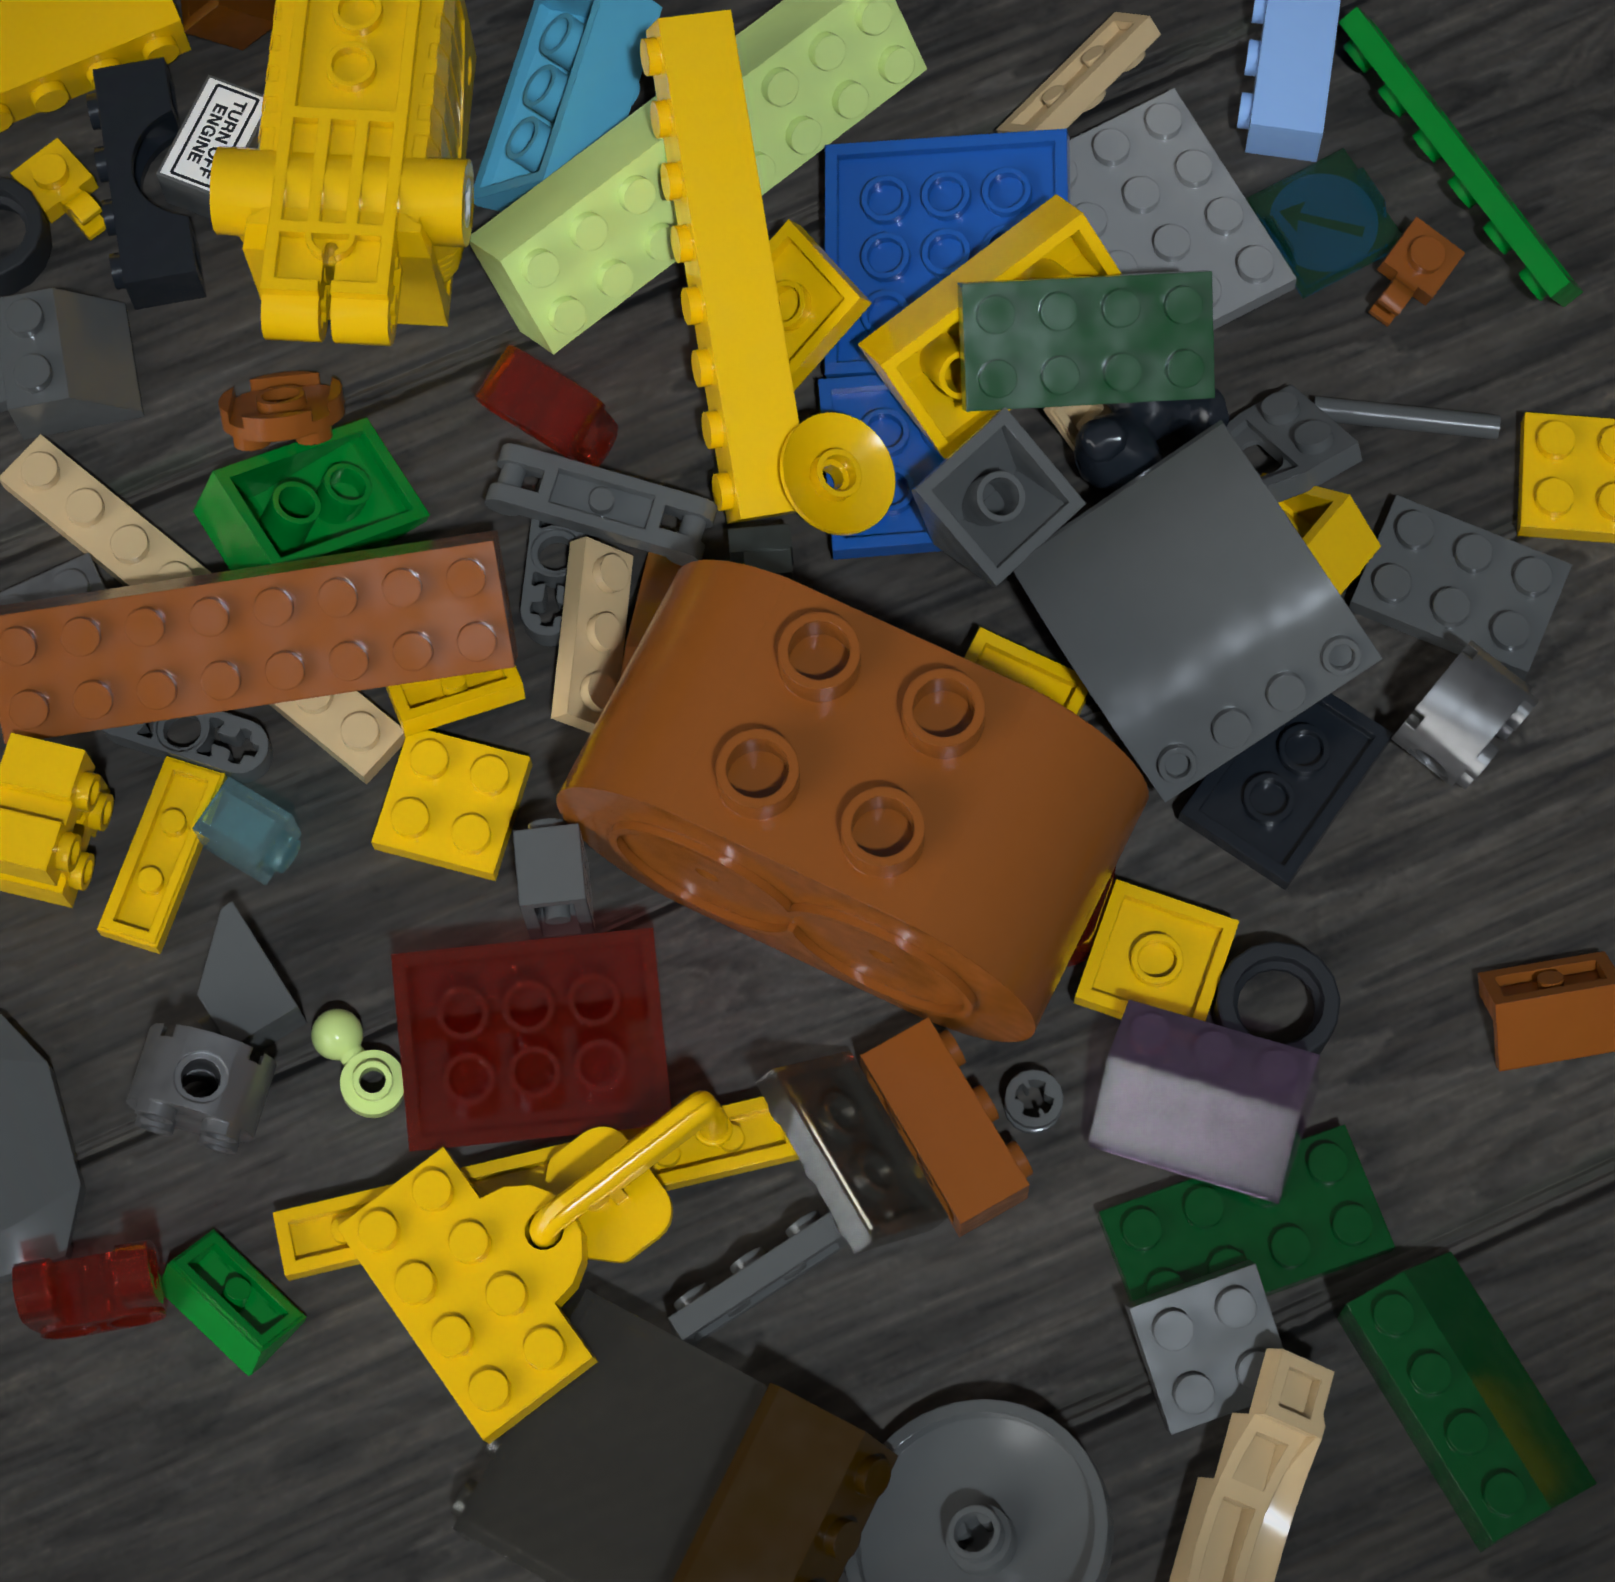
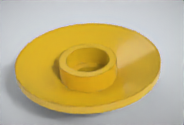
[780,412,896,536]

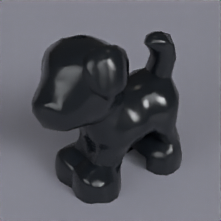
[1074,388,1229,490]

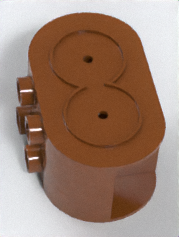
[556,560,1149,1042]

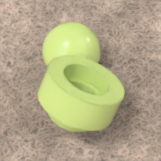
[311,1009,406,1118]

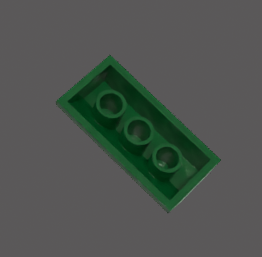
[1337,1251,1597,1553]

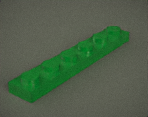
[1338,7,1583,307]

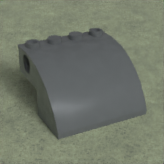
[1014,420,1383,803]

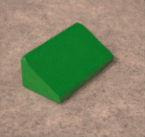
[159,1229,306,1376]

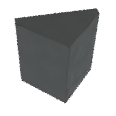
[912,407,1086,587]

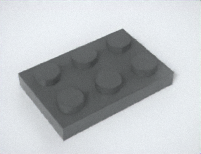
[1349,495,1573,681]

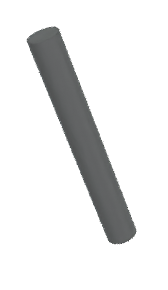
[1313,396,1501,440]

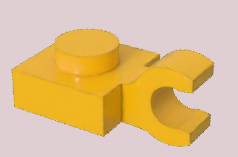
[10,137,106,241]

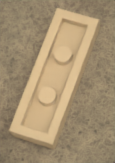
[996,12,1161,133]
[551,536,633,733]

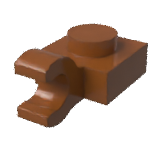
[1368,216,1465,327]

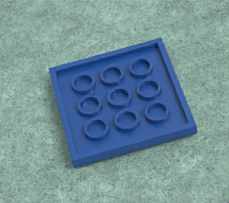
[825,129,1070,378]

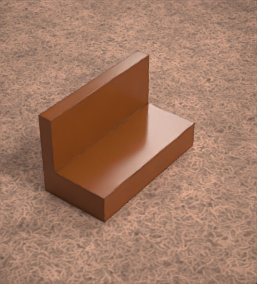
[1478,951,1615,1072]

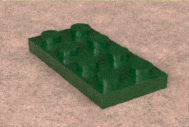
[958,270,1215,412]
[1098,1124,1395,1302]

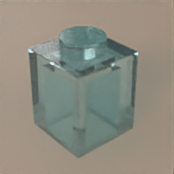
[192,777,301,885]

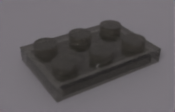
[756,1050,949,1254]

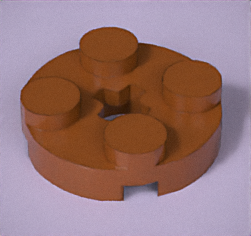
[218,371,346,451]

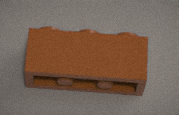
[860,1017,1033,1238]

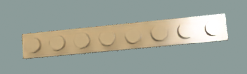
[0,434,406,785]

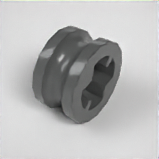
[1004,1070,1064,1135]

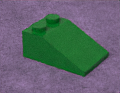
[193,417,430,570]

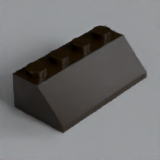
[672,1383,898,1582]

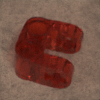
[474,344,619,467]
[12,1239,166,1340]

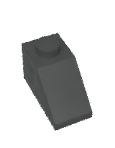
[197,901,307,1058]

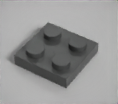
[1125,1259,1283,1435]

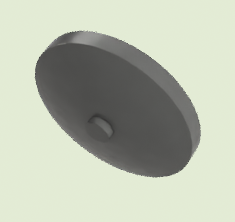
[845,1399,1114,1582]

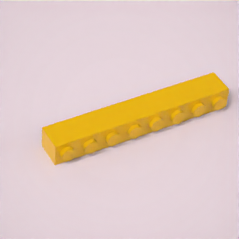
[640,9,799,524]

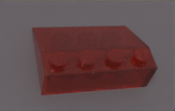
[391,928,672,1152]

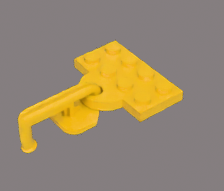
[336,1090,733,1444]

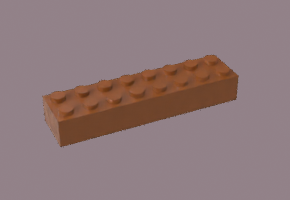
[0,530,518,744]

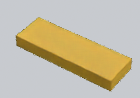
[97,756,229,954]

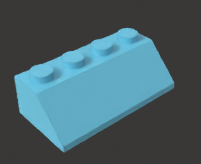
[474,0,663,212]

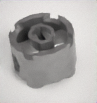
[1391,640,1539,790]
[126,1023,277,1154]

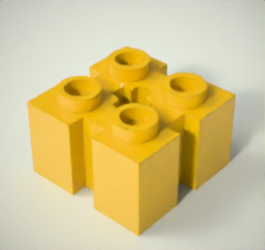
[0,733,114,908]

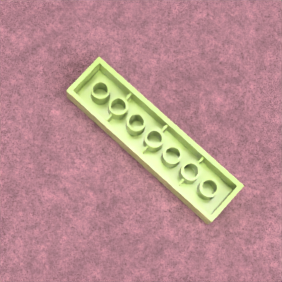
[469,0,927,355]

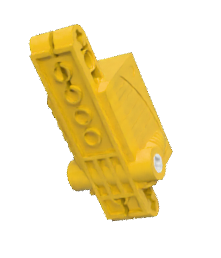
[210,0,477,346]

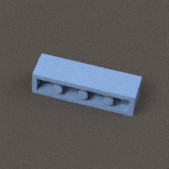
[1237,0,1341,162]

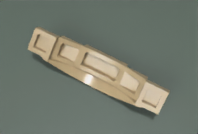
[1169,1348,1335,1582]

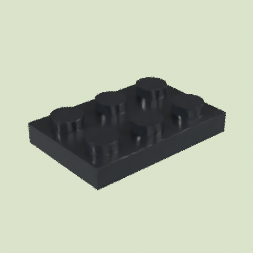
[1179,693,1393,890]

